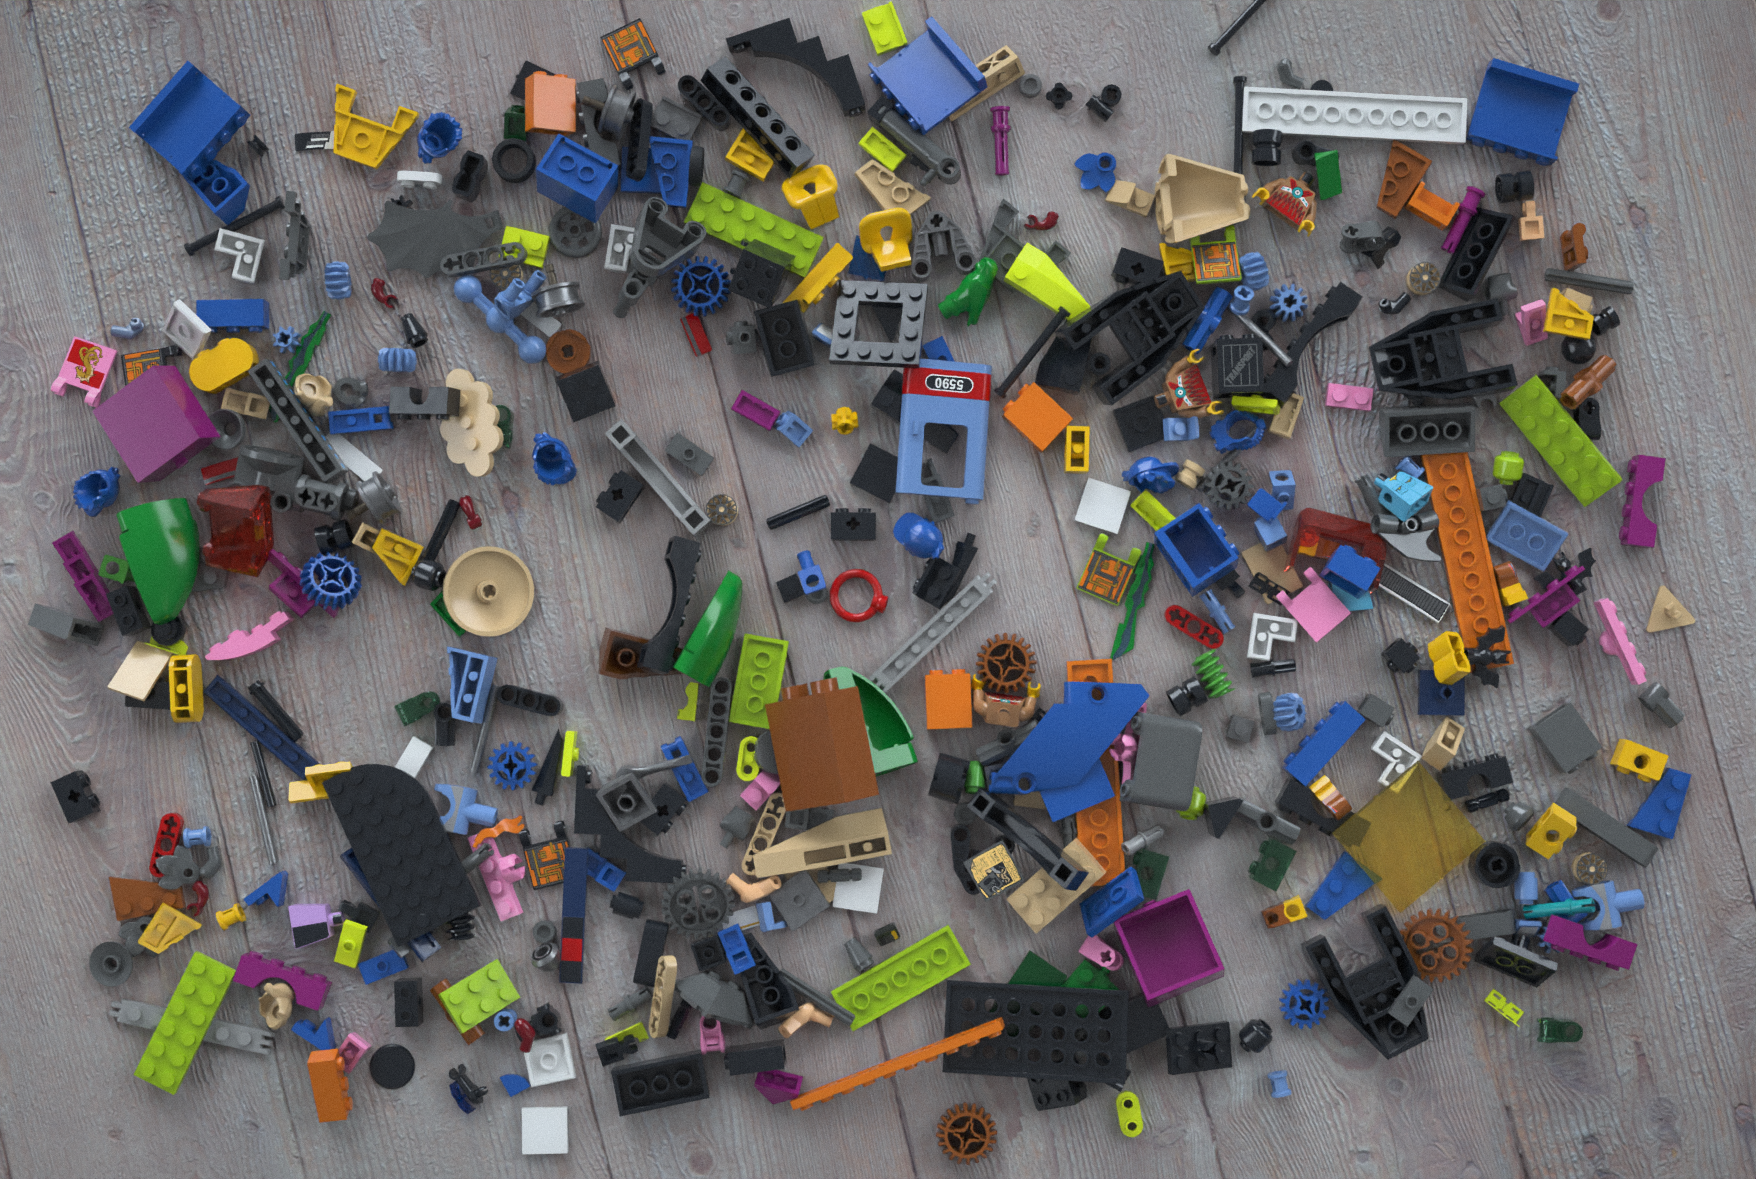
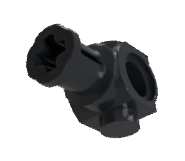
[514,1002,562,1042]

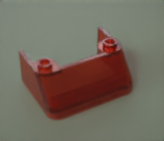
[1284,508,1386,594]

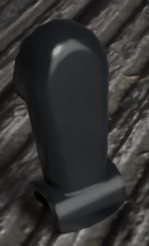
[449,1064,488,1104]

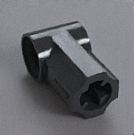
[1292,141,1340,167]
[433,701,456,746]

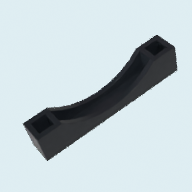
[1262,281,1363,408]
[637,536,702,675]
[967,788,1089,891]

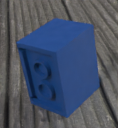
[536,134,618,224]
[1154,503,1239,597]

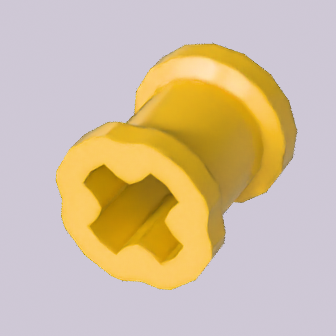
[216,903,246,931]

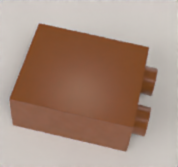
[765,677,879,812]

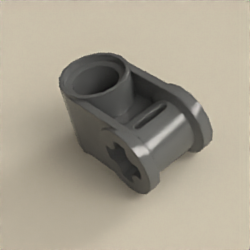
[1340,221,1385,254]

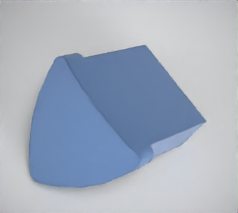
[755,901,788,932]

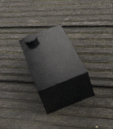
[611,1049,710,1116]

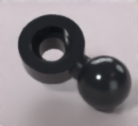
[1252,309,1276,351]

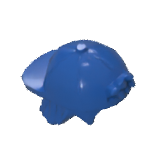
[417,112,462,164]
[532,432,577,486]
[1122,457,1179,494]
[73,467,120,517]
[893,513,944,559]

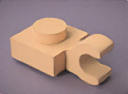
[1518,201,1545,241]

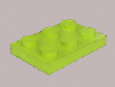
[438,959,520,1034]

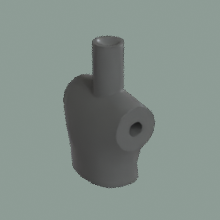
[1486,273,1518,316]
[720,806,755,849]

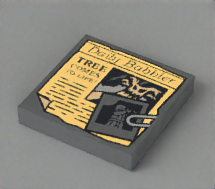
[963,840,1025,902]

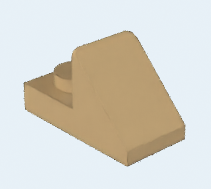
[1105,180,1155,217]

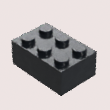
[754,299,817,377]

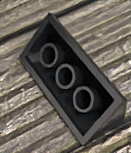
[1438,207,1516,302]

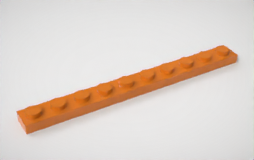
[790,1017,1005,1111]

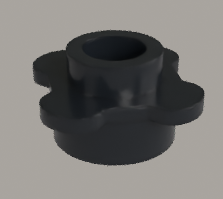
[1046,83,1072,110]

